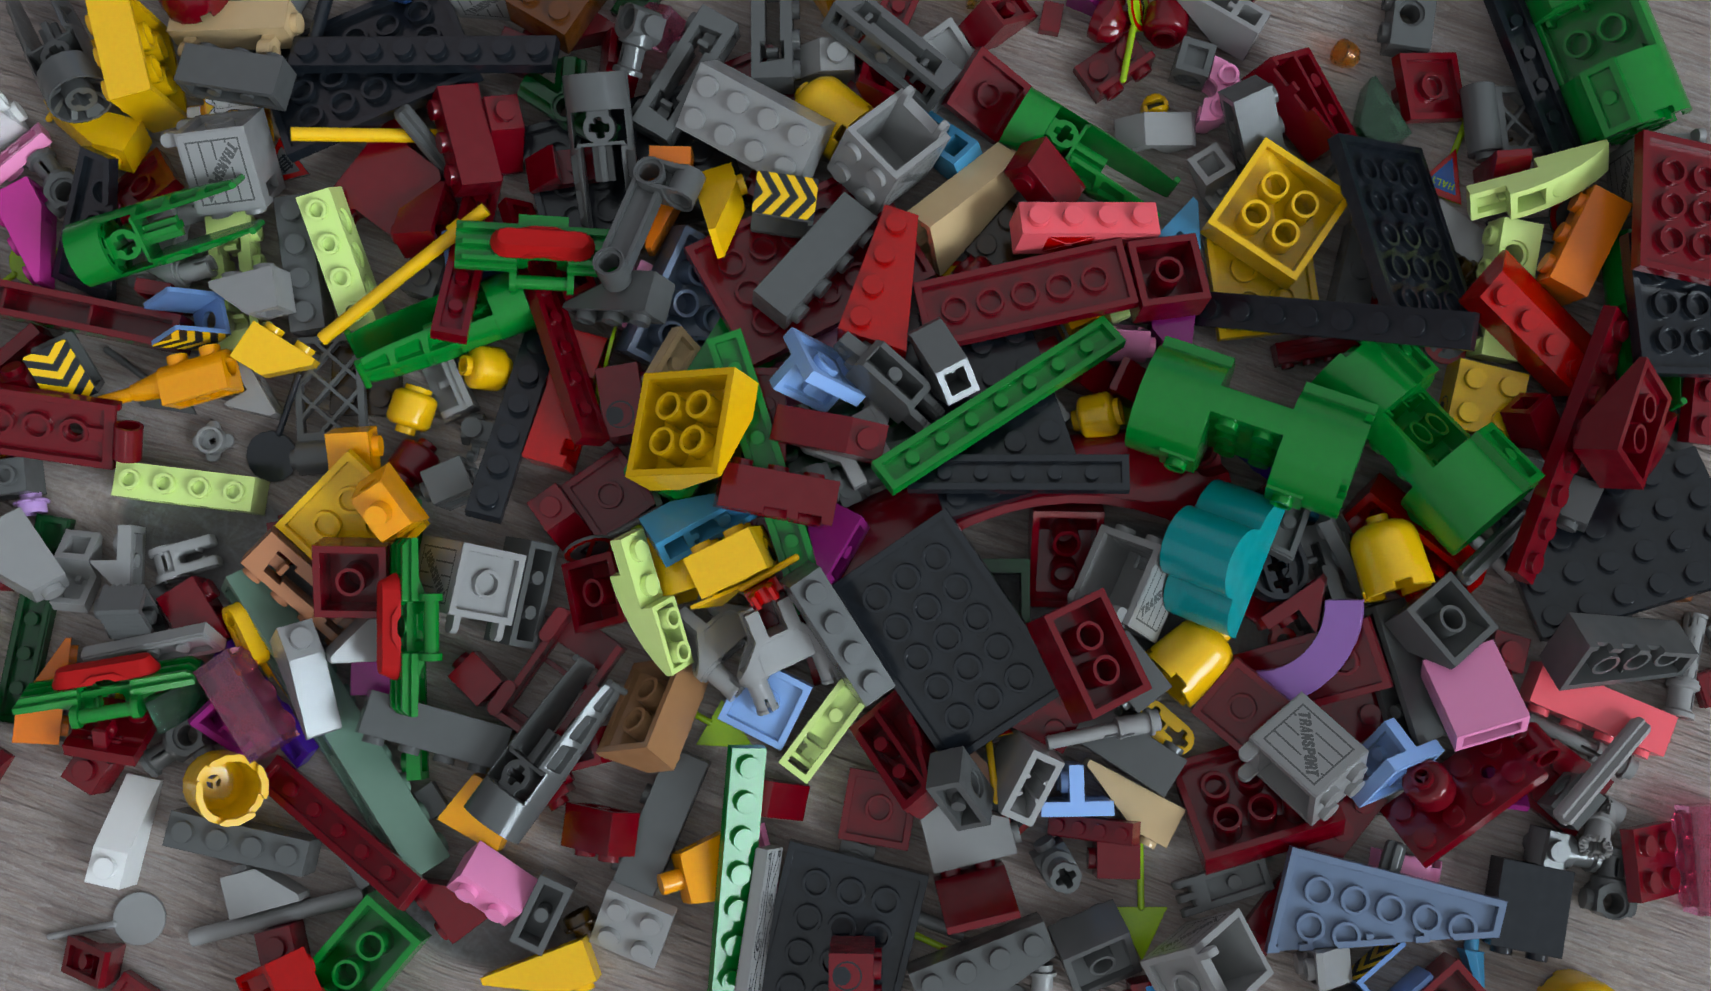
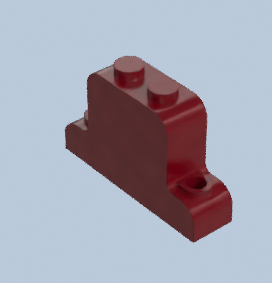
[333,119,445,237]

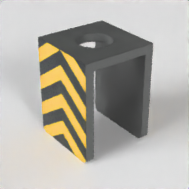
[750,170,819,239]
[23,331,105,396]

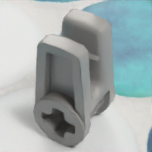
[148,534,224,586]

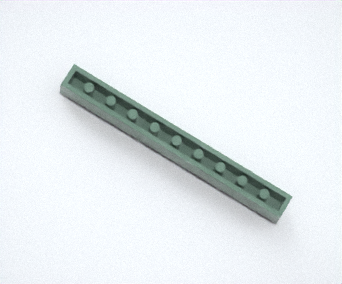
[221,565,450,876]

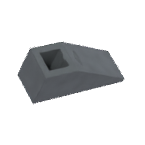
[562,270,676,328]

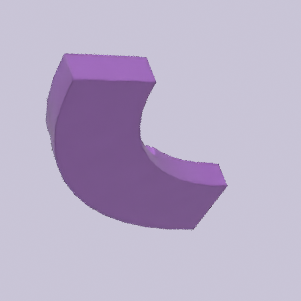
[1256,599,1365,700]

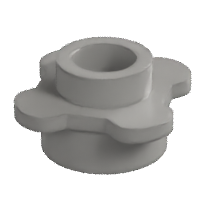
[192,421,235,462]

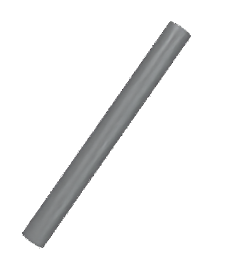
[188,887,368,947]

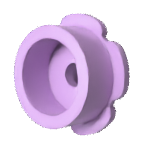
[13,492,50,517]

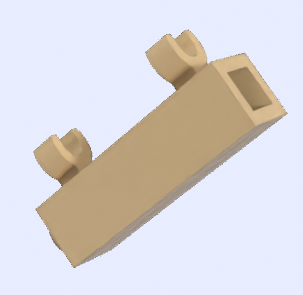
[166,0,305,57]

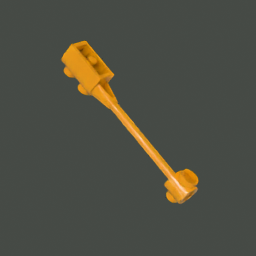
[0,344,244,459]

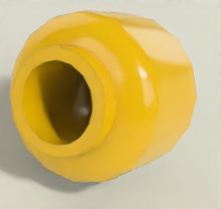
[458,345,513,392]
[386,383,438,437]
[1071,391,1125,438]

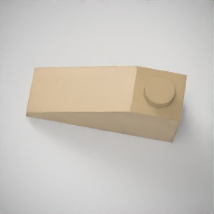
[1083,757,1186,849]

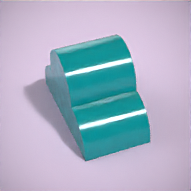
[1160,479,1285,639]

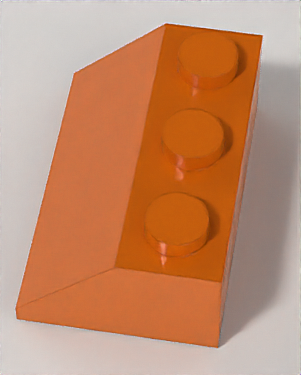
[1536,185,1633,306]

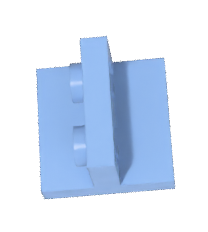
[769,327,866,412]
[717,669,814,751]
[1351,718,1445,808]
[1039,761,1115,817]

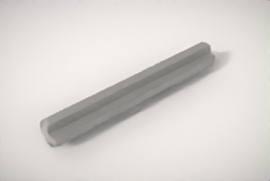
[1553,717,1651,826]

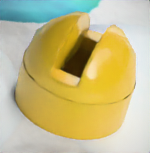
[1140,93,1169,113]

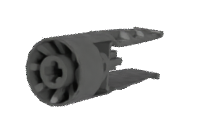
[5,0,113,123]
[562,71,642,250]
[464,654,628,844]

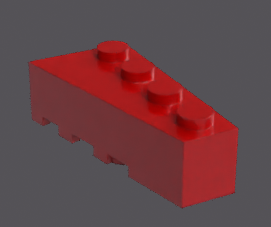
[837,204,919,359]
[521,329,609,475]

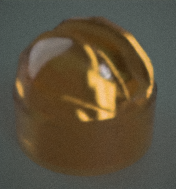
[1330,38,1361,69]

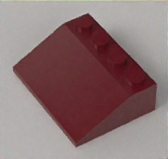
[1174,745,1346,875]

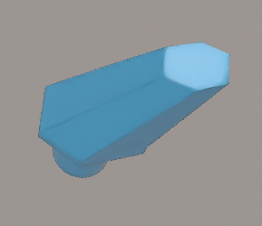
[1457,939,1485,988]

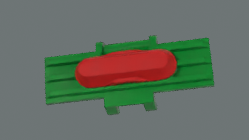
[454,214,618,295]
[377,538,443,717]
[12,652,203,729]

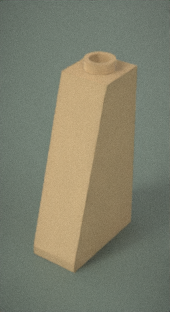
[907,142,1017,276]

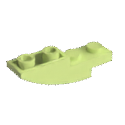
[1466,139,1609,221]
[610,528,694,676]

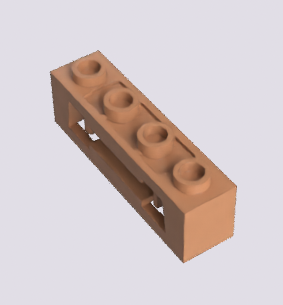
[240,525,356,646]

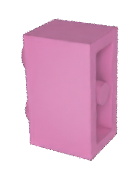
[446,840,538,927]

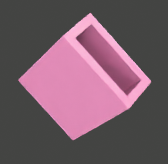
[1421,640,1530,752]

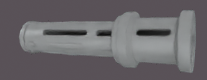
[1660,612,1709,721]

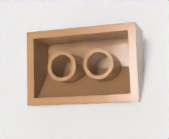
[596,660,709,773]

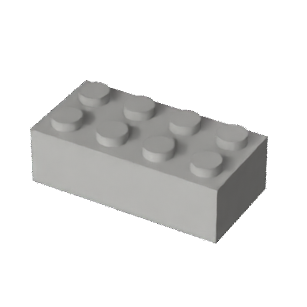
[675,60,836,178]

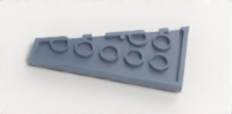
[1264,845,1508,954]

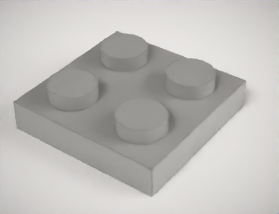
[589,881,678,969]

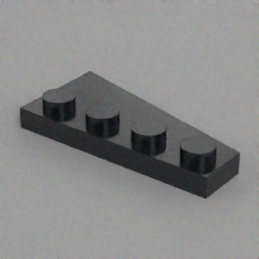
[51,146,118,302]

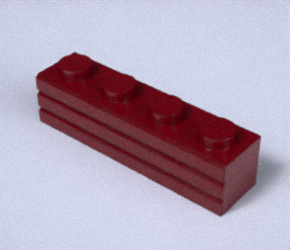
[1270,337,1361,370]
[1047,816,1141,846]

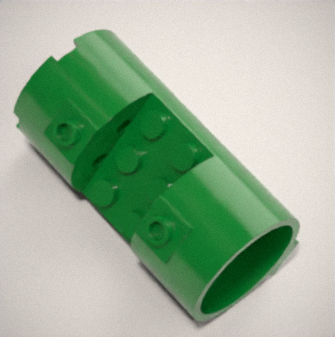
[1525,0,1692,146]
[1125,336,1379,520]
[1311,341,1545,556]

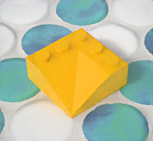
[84,0,188,133]
[1200,137,1347,290]
[625,367,759,491]

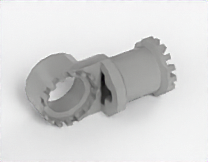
[1578,795,1627,860]

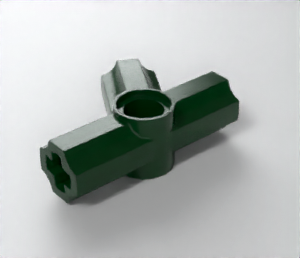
[517,56,621,143]

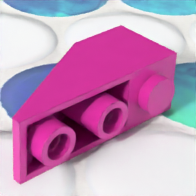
[0,176,57,289]

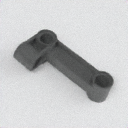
[592,156,706,292]

